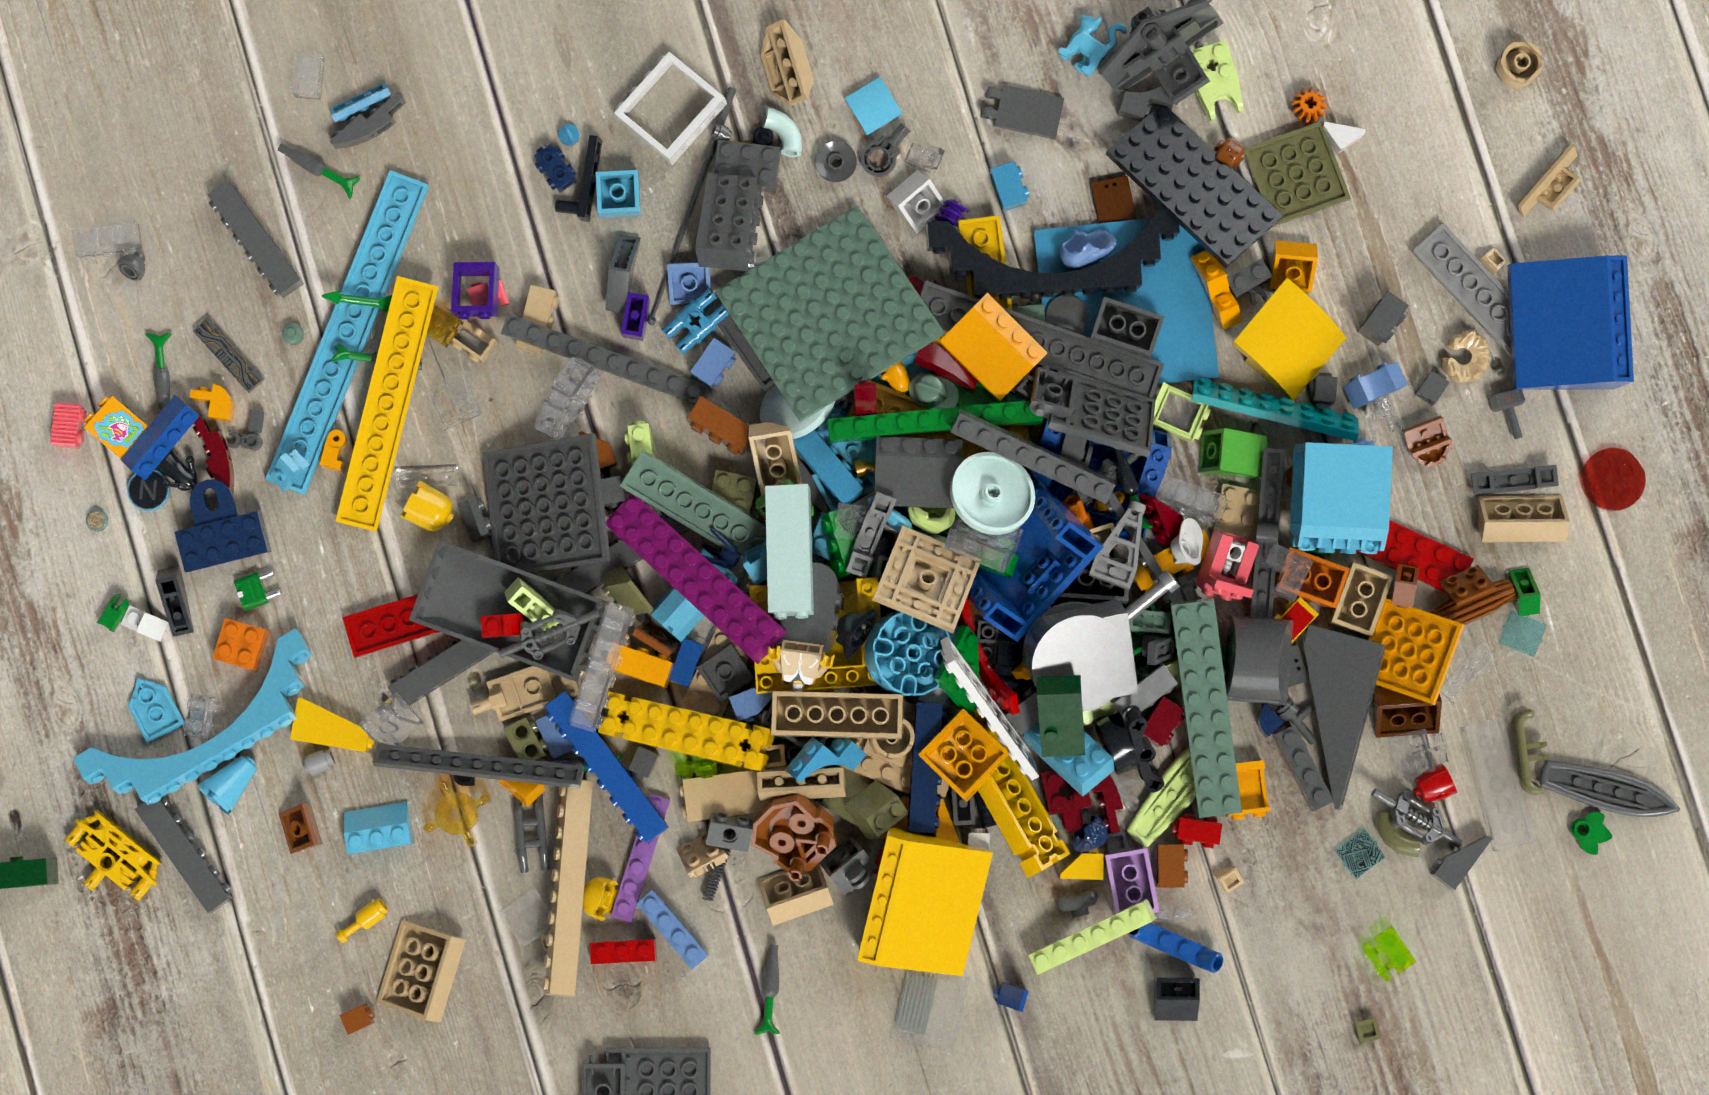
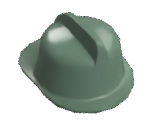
[909,373,959,409]

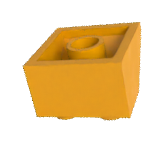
[1270,240,1318,293]

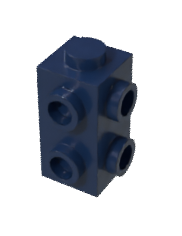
[534,144,577,193]

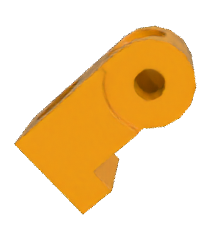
[319,429,348,472]

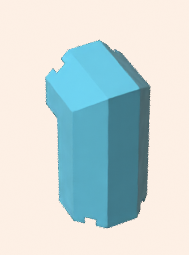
[649,549,737,642]

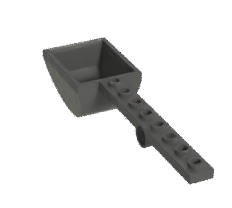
[1224,448,1293,705]

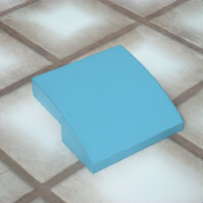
[844,77,902,135]

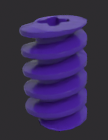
[925,199,969,231]

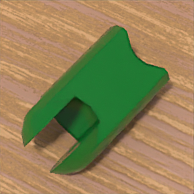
[96,594,129,632]

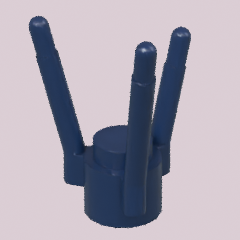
[702,528,741,569]

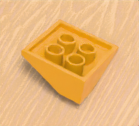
[918,709,1010,802]

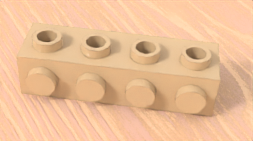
[757,767,846,801]

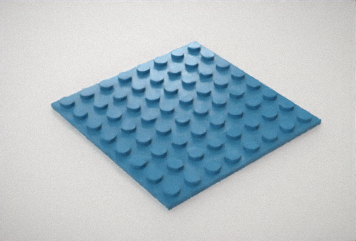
[1034,218,1219,384]

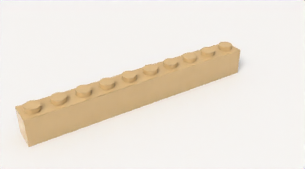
[542,780,593,997]

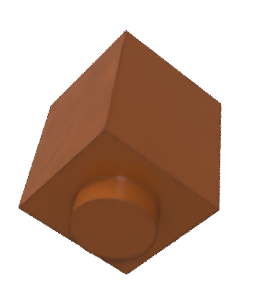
[339,1004,376,1035]

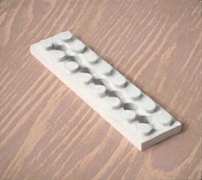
[940,636,1039,781]

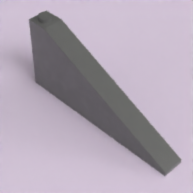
[1302,625,1386,810]

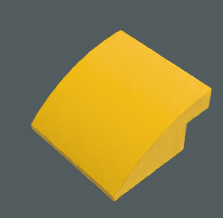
[1232,278,1347,401]

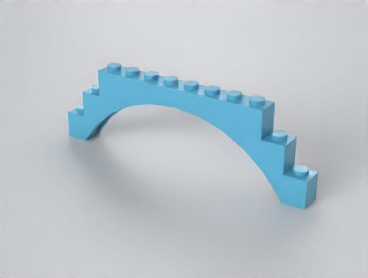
[73,628,313,805]

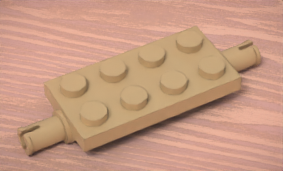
[470,661,595,722]

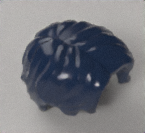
[1072,815,1108,852]

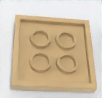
[1212,483,1285,551]

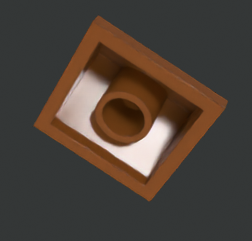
[279,803,323,854]

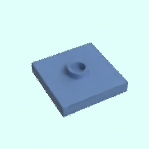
[535,715,573,759]

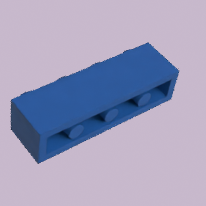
[120,395,200,480]

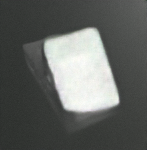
[904,143,945,174]
[1110,773,1143,813]

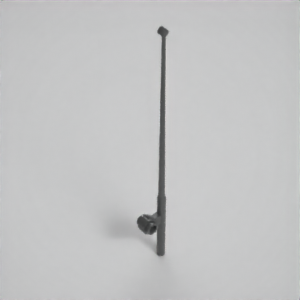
[647,87,736,325]

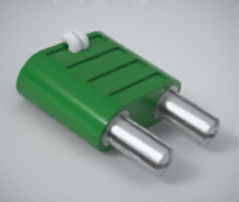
[234,569,282,612]

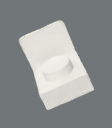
[121,605,169,642]

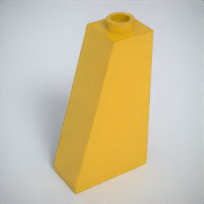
[290,698,375,753]

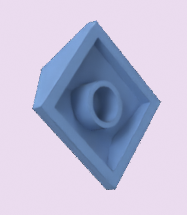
[667,262,712,305]

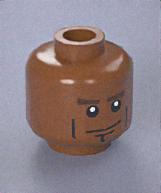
[1214,138,1246,168]

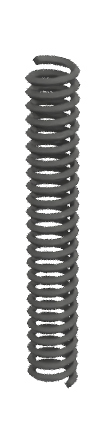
[702,828,734,901]

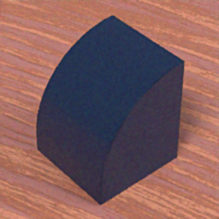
[1257,704,1284,737]

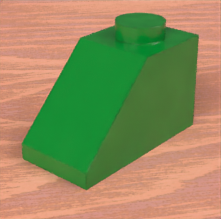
[1508,568,1541,617]

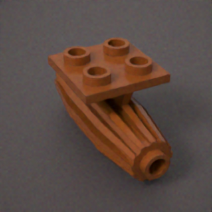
[1429,565,1516,625]

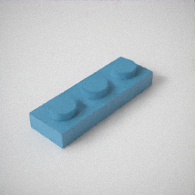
[329,82,391,122]

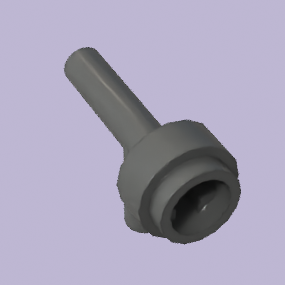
[1276,700,1317,745]

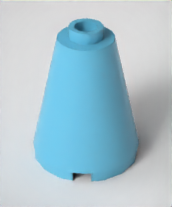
[197,756,257,815]

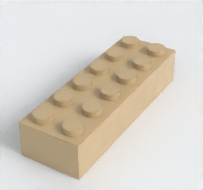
[771,691,904,739]

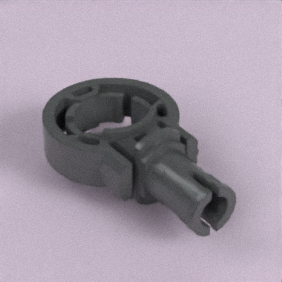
[861,123,911,177]

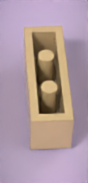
[516,285,559,354]

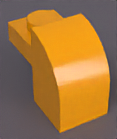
[189,384,235,422]

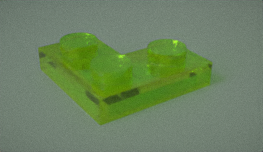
[674,759,718,779]

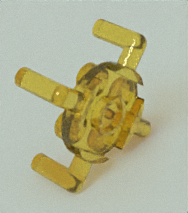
[423,780,492,847]

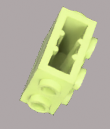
[624,421,655,468]

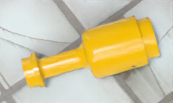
[335,898,389,943]

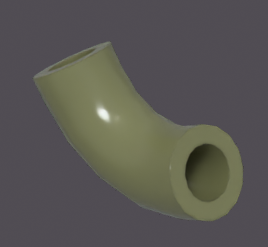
[1376,812,1420,857]

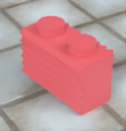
[50,403,87,449]

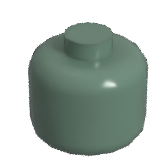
[282,323,304,345]

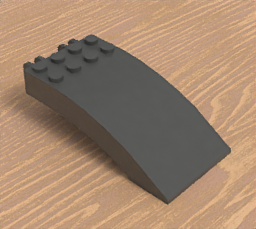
[409,540,616,682]

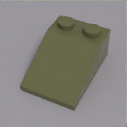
[821,768,874,827]

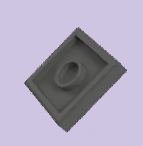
[696,643,755,702]

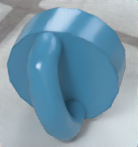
[559,124,580,146]

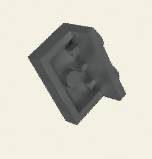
[458,494,493,542]

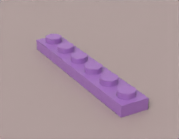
[611,794,670,922]

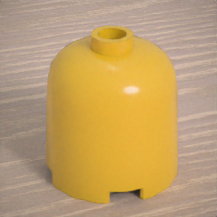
[400,480,454,532]

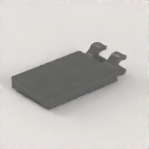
[981,85,1064,140]

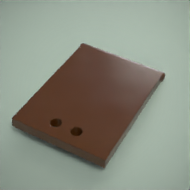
[1091,175,1137,223]

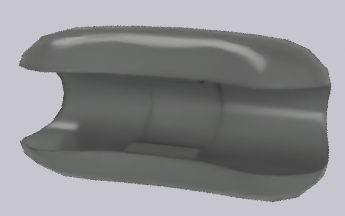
[1057,890,1097,918]

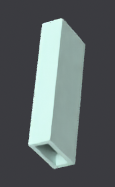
[765,484,814,620]

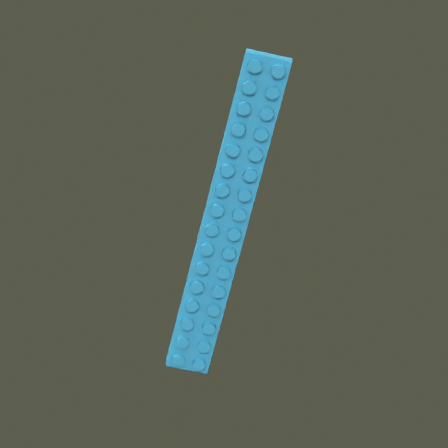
[265,170,430,496]

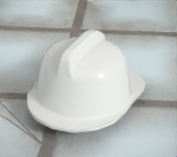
[1170,518,1203,565]

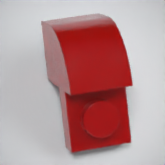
[481,613,525,638]

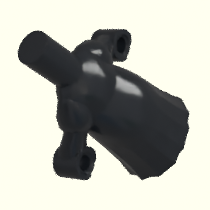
[156,449,206,493]

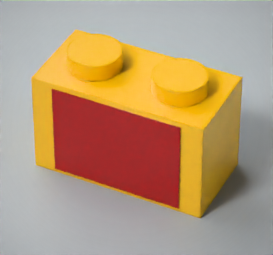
[1273,597,1319,642]

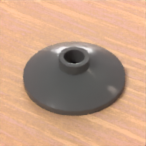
[815,141,857,182]

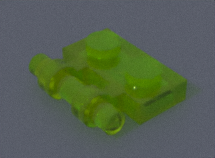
[1362,926,1416,982]

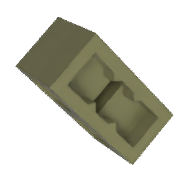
[503,717,548,761]

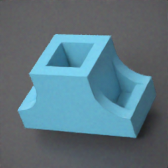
[270,449,310,492]

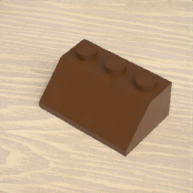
[1372,688,1442,738]

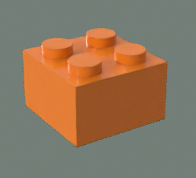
[212,618,270,672]

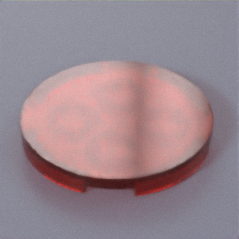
[1581,448,1646,511]

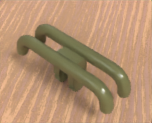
[1512,709,1549,795]

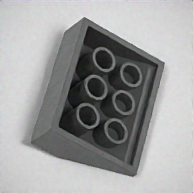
[874,436,962,508]

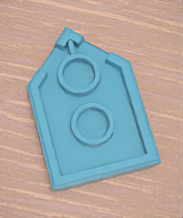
[128,678,185,744]

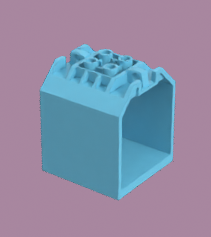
[1290,442,1393,554]

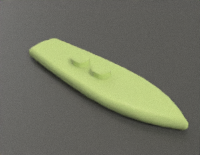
[1127,747,1196,847]

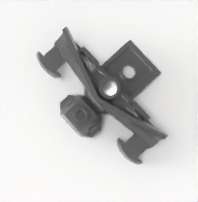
[1098,0,1223,105]

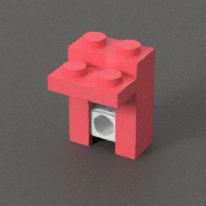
[1195,529,1259,601]

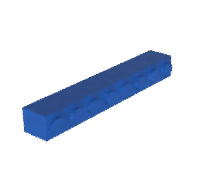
[545,691,670,843]

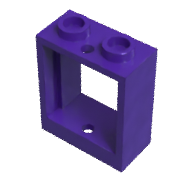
[451,262,500,320]

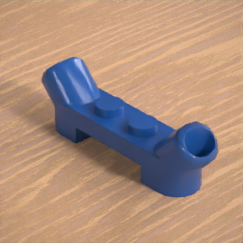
[1128,923,1223,973]

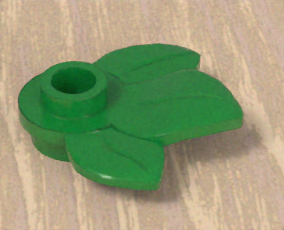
[1570,812,1612,855]

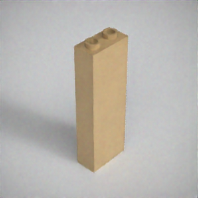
[680,765,816,822]

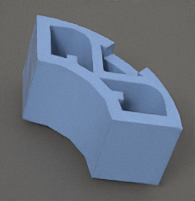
[1343,362,1408,409]

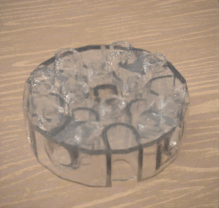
[535,356,601,440]

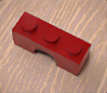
[590,939,657,964]

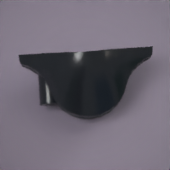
[836,610,878,660]

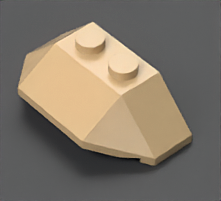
[760,19,814,106]

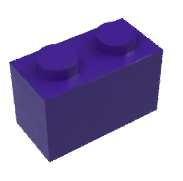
[621,292,651,341]

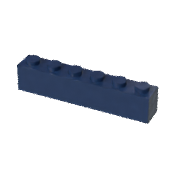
[907,702,946,833]

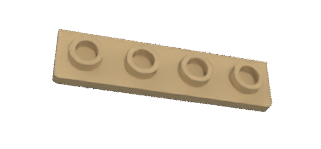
[1518,144,1581,217]

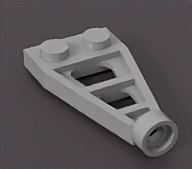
[1089,501,1146,590]

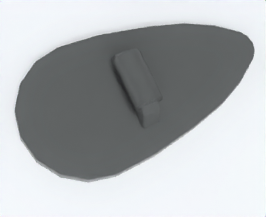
[1045,295,1088,335]

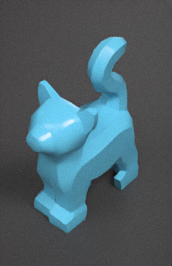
[1058,14,1128,78]

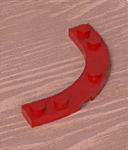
[957,596,1020,715]

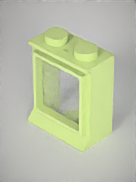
[1153,382,1211,443]

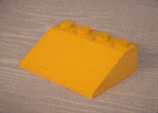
[939,293,1047,401]

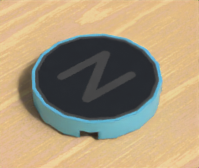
[127,470,171,511]

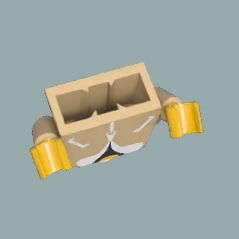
[767,640,835,692]

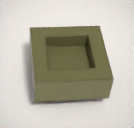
[1354,1017,1381,1043]

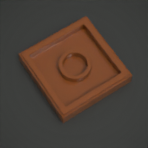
[632,619,682,658]

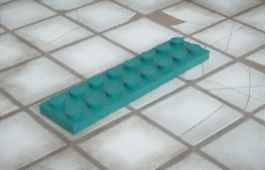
[1191,378,1359,441]

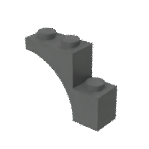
[1118,72,1187,122]

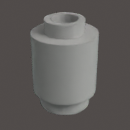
[302,749,335,776]

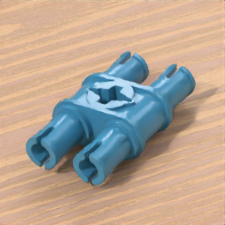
[661,288,729,355]

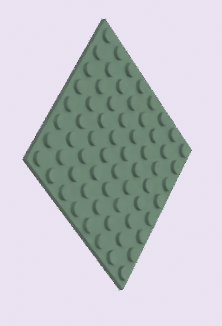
[715,205,945,422]

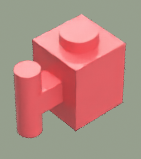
[467,280,510,306]

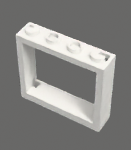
[614,52,727,165]

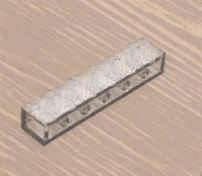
[568,601,636,733]

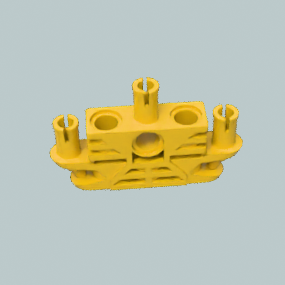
[63,810,162,901]

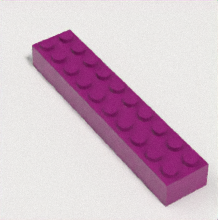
[606,493,787,664]

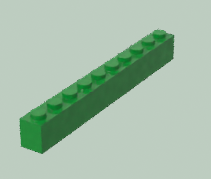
[827,400,1043,444]

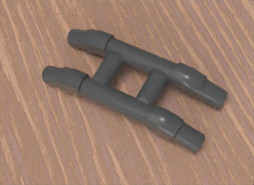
[513,794,550,873]

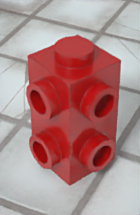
[1172,814,1222,849]

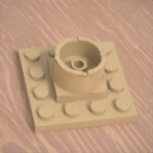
[872,526,982,633]
[838,690,943,795]

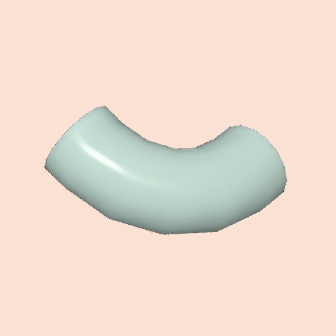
[762,107,802,157]

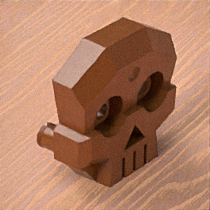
[751,793,838,881]

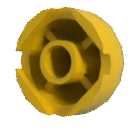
[582,876,618,921]

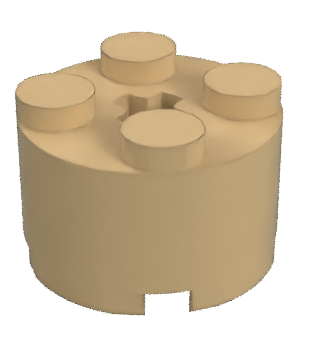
[1496,41,1543,89]

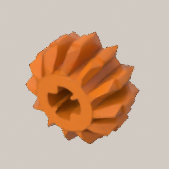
[1291,87,1327,123]

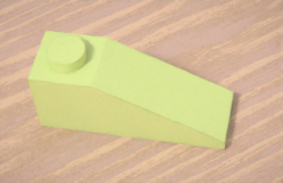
[504,577,561,639]

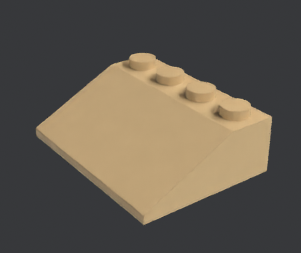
[376,920,466,1023]

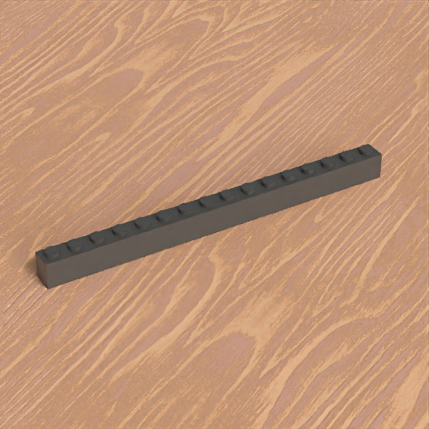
[388,511,690,709]

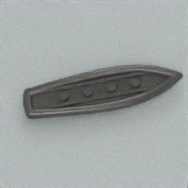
[1539,760,1680,817]

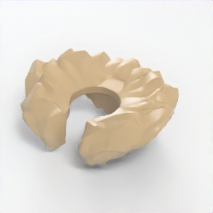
[1442,330,1491,383]

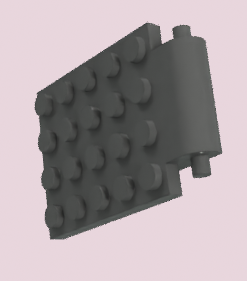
[1030,366,1156,457]
[582,1048,711,1095]

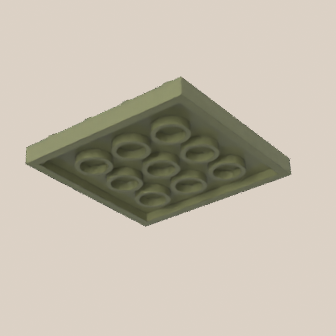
[1244,121,1351,227]

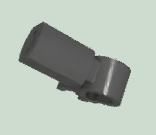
[227,410,265,451]

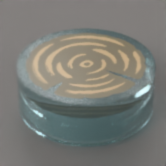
[86,510,109,532]

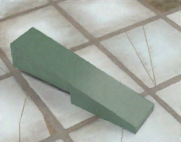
[1129,610,1171,634]

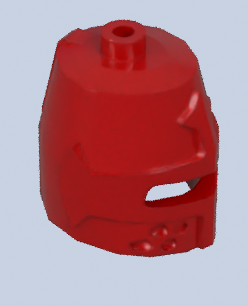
[1413,763,1457,803]

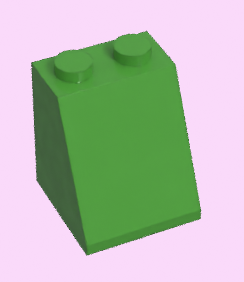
[1198,428,1268,479]

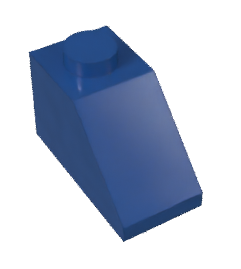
[993,982,1029,1012]

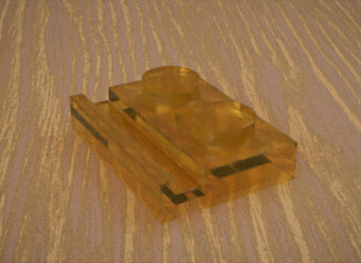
[426,305,464,348]

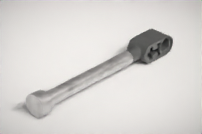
[1125,570,1180,622]

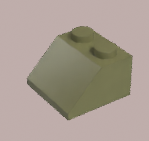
[601,563,654,616]
[844,780,909,840]

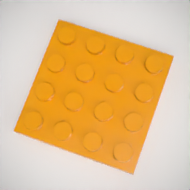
[1368,598,1465,705]

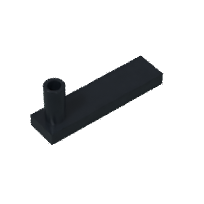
[555,135,603,222]

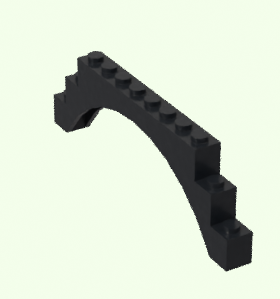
[925,209,1180,300]

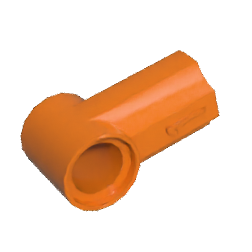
[1062,494,1094,530]

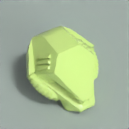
[908,507,955,535]

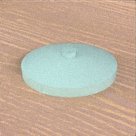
[760,385,835,439]
[950,452,1035,535]

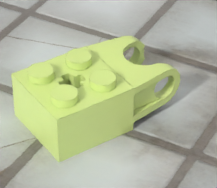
[1191,40,1243,121]

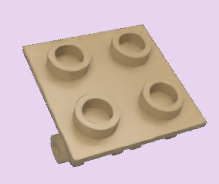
[677,832,728,878]

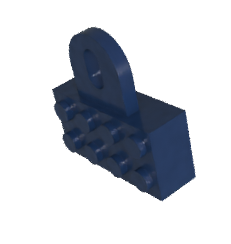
[174,479,272,573]

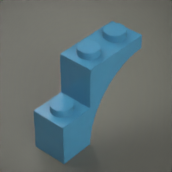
[785,737,867,783]

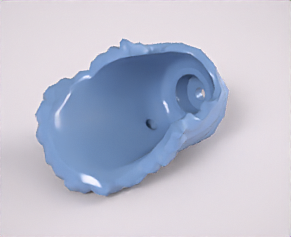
[1059,229,1117,271]

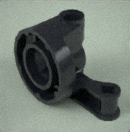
[1094,705,1164,793]

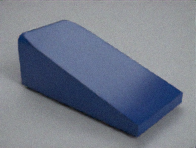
[669,638,704,687]

